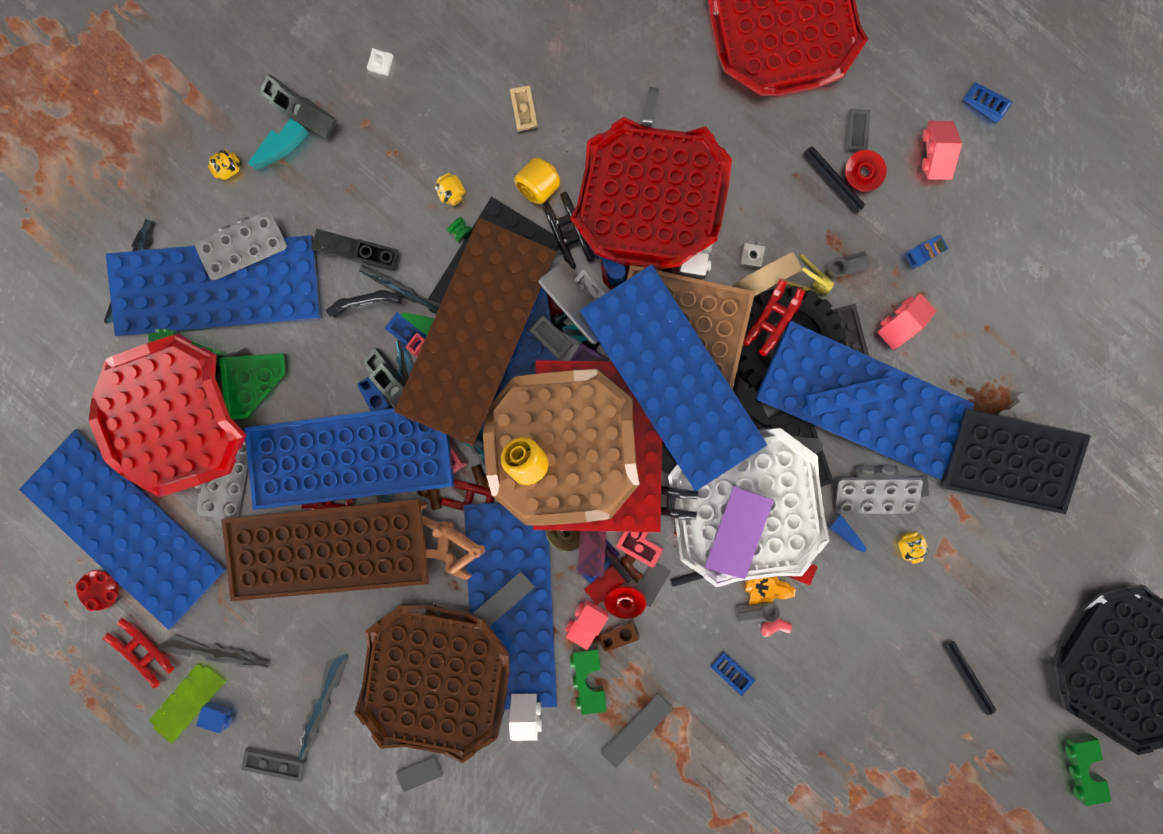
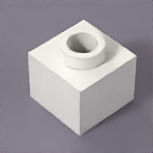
[739,243,765,269]

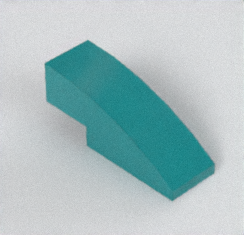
[248,118,309,170]

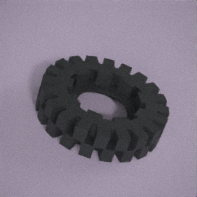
[737,286,847,393]

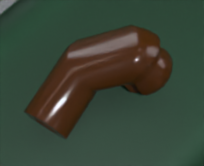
[471,464,490,489]
[417,489,442,510]
[621,554,643,583]

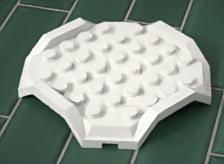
[668,428,830,587]

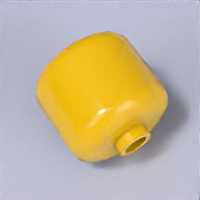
[514,157,561,205]
[501,437,549,485]

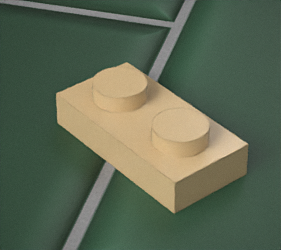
[510,85,538,132]

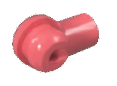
[761,619,792,637]

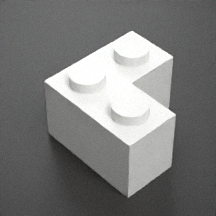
[678,244,713,280]
[509,694,542,741]

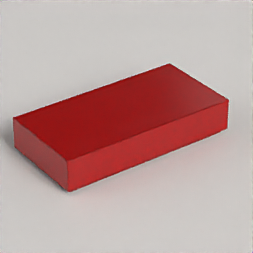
[584,565,625,605]

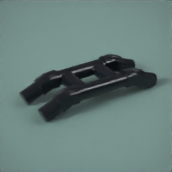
[541,192,595,269]
[326,290,403,318]
[661,486,699,520]

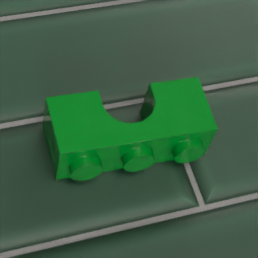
[570,646,607,715]
[1065,734,1111,806]

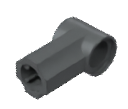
[825,251,870,279]
[737,601,780,625]

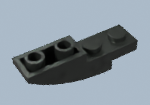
[259,74,337,138]
[311,229,399,270]
[362,348,407,407]

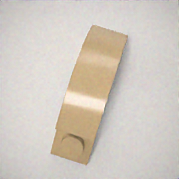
[732,252,802,297]

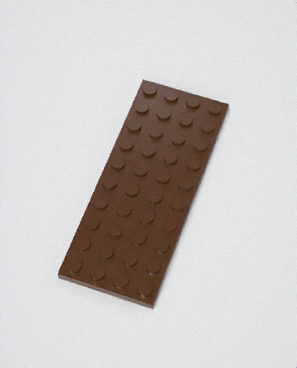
[394,218,557,446]
[221,499,429,601]

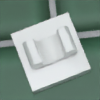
[367,48,394,76]

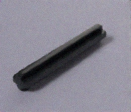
[804,146,865,213]
[945,641,996,716]

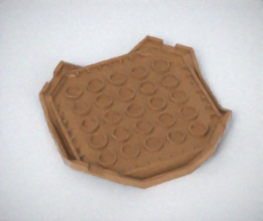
[483,369,640,525]

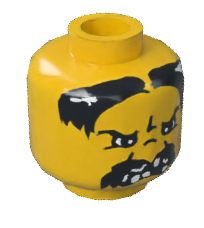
[207,149,241,180]
[435,173,465,206]
[898,531,929,564]

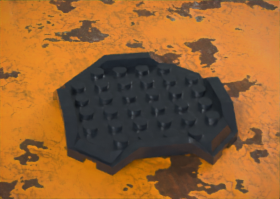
[1053,584,1163,755]

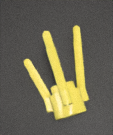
[786,255,834,296]

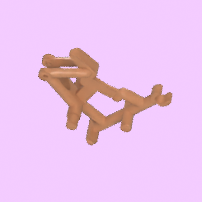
[420,501,485,580]

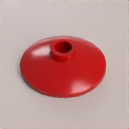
[845,150,887,192]
[605,586,646,619]

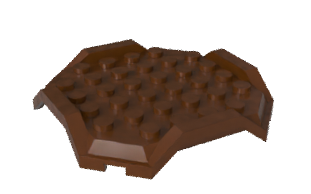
[354,604,510,764]

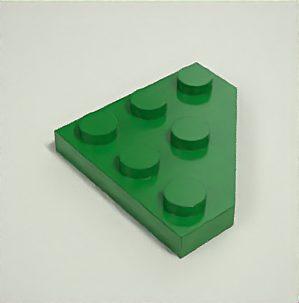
[220,353,286,419]

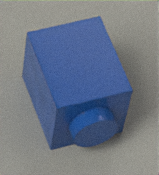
[196,702,233,734]

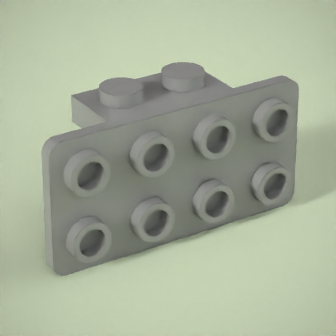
[195,211,287,280]
[539,262,611,344]
[193,439,248,519]
[835,465,923,514]

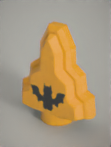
[744,576,796,605]

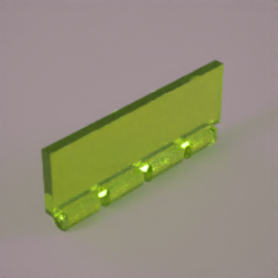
[149,663,226,744]

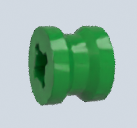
[447,217,473,243]

